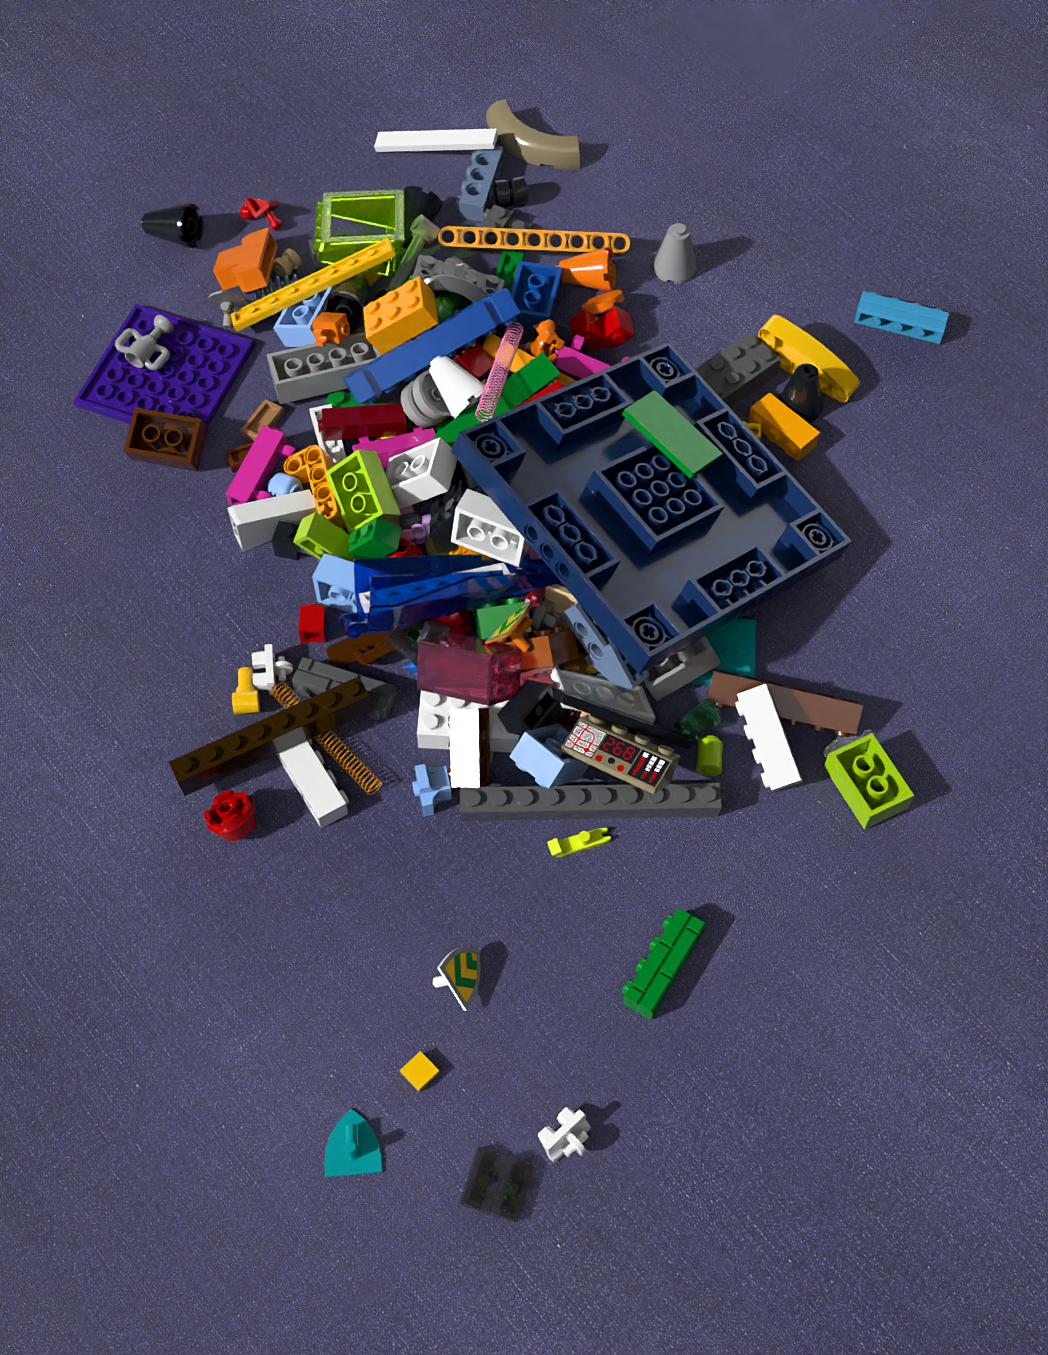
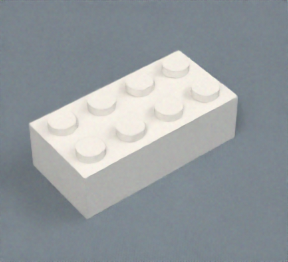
[417,689,520,752]

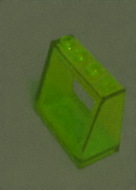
[314,189,404,277]

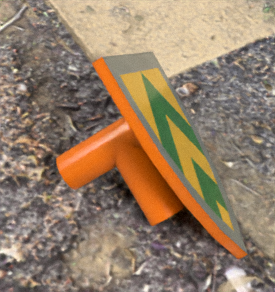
[485,598,533,652]

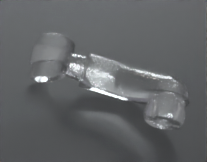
[823,730,872,759]

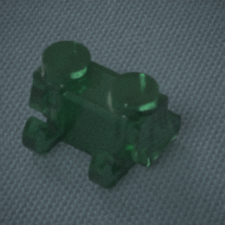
[673,698,723,744]

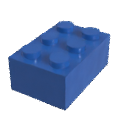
[506,261,562,333]

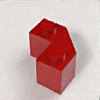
[569,306,635,350]

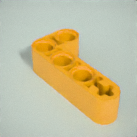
[284,445,346,528]

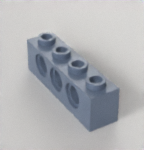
[456,145,503,222]

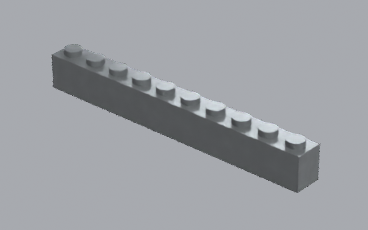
[460,783,721,821]

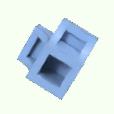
[412,764,452,816]

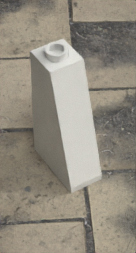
[227,489,318,552]

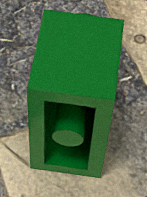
[348,517,402,564]

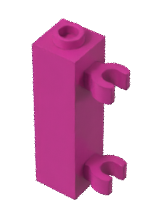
[553,334,630,381]
[226,425,295,506]
[352,425,435,472]

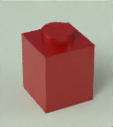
[299,604,327,643]

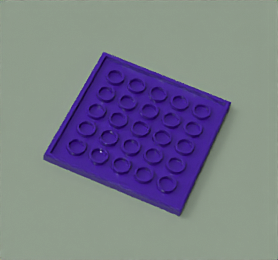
[74,304,256,427]

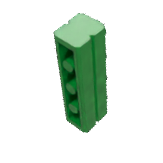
[622,909,706,1020]

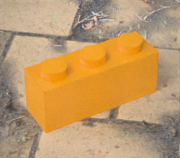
[748,392,820,462]

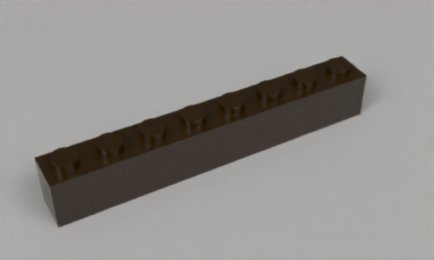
[169,676,373,796]

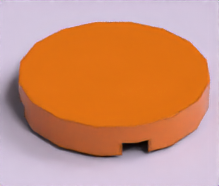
[581,290,625,315]

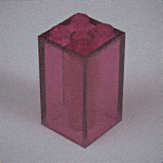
[417,633,523,706]

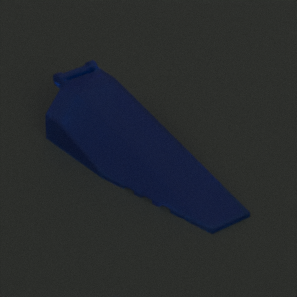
[339,554,561,639]

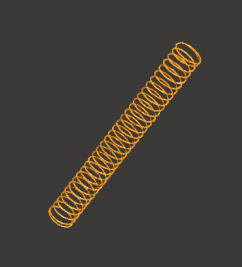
[272,682,382,795]

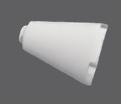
[429,355,490,419]

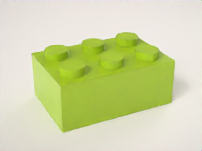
[325,449,401,535]
[824,733,914,829]

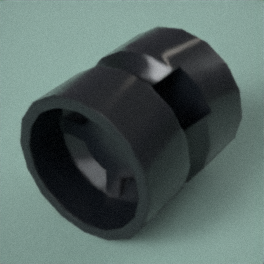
[494,176,528,207]

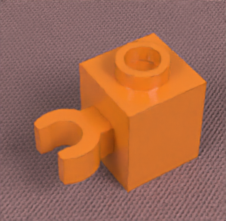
[312,312,350,346]

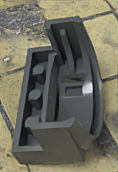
[412,254,504,342]

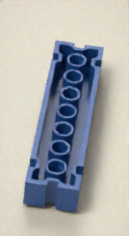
[342,288,520,405]

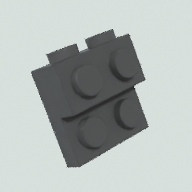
[475,205,532,255]

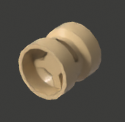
[273,248,302,279]

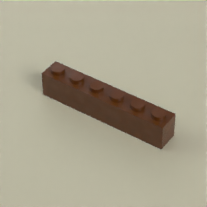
[707,669,863,737]

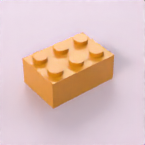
[363,276,438,354]

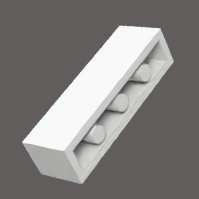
[735,684,803,792]
[276,739,349,829]

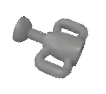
[115,315,174,371]

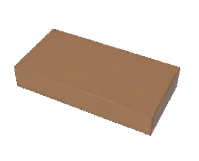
[240,399,285,441]

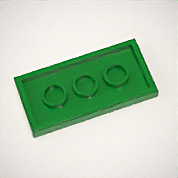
[622,390,723,479]

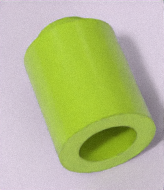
[696,735,723,776]

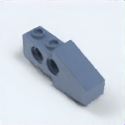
[560,601,649,693]

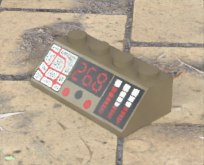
[560,714,680,794]

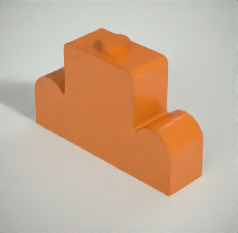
[213,227,278,292]

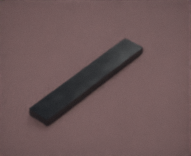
[552,687,694,749]

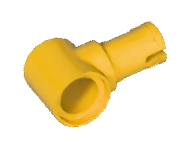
[232,667,260,715]

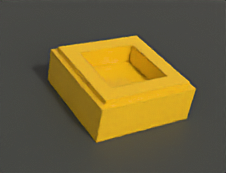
[400,1051,440,1092]

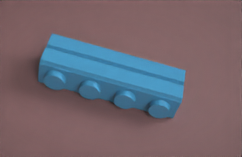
[854,291,949,344]

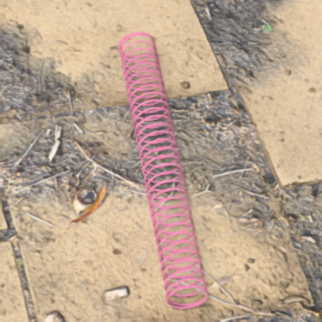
[475,322,523,422]

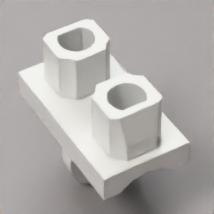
[252,644,293,695]
[538,1107,591,1163]

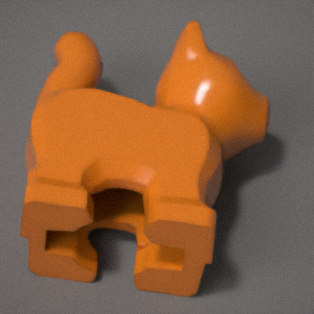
[529,319,564,363]

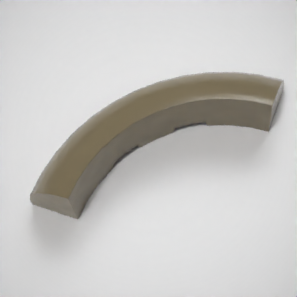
[486,99,580,170]

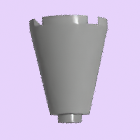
[654,223,697,284]

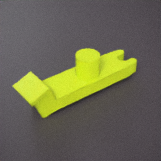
[547,827,611,858]

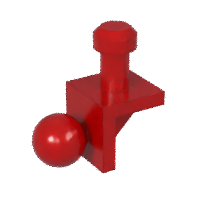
[240,197,282,230]

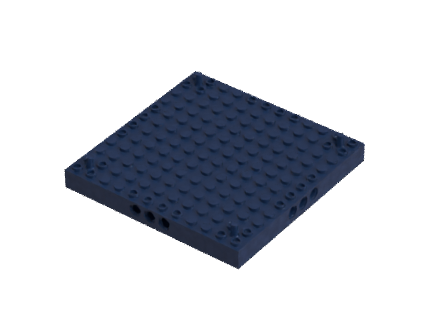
[451,342,852,674]

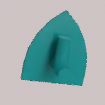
[324,1109,382,1178]

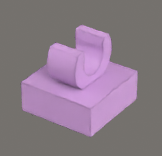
[411,514,431,544]

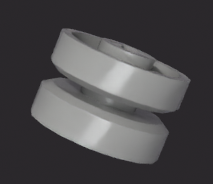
[401,369,451,428]

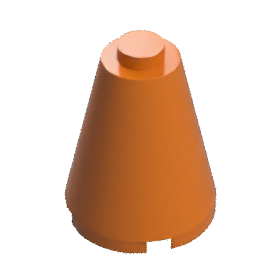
[556,247,616,291]

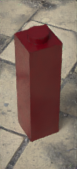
[318,403,407,441]

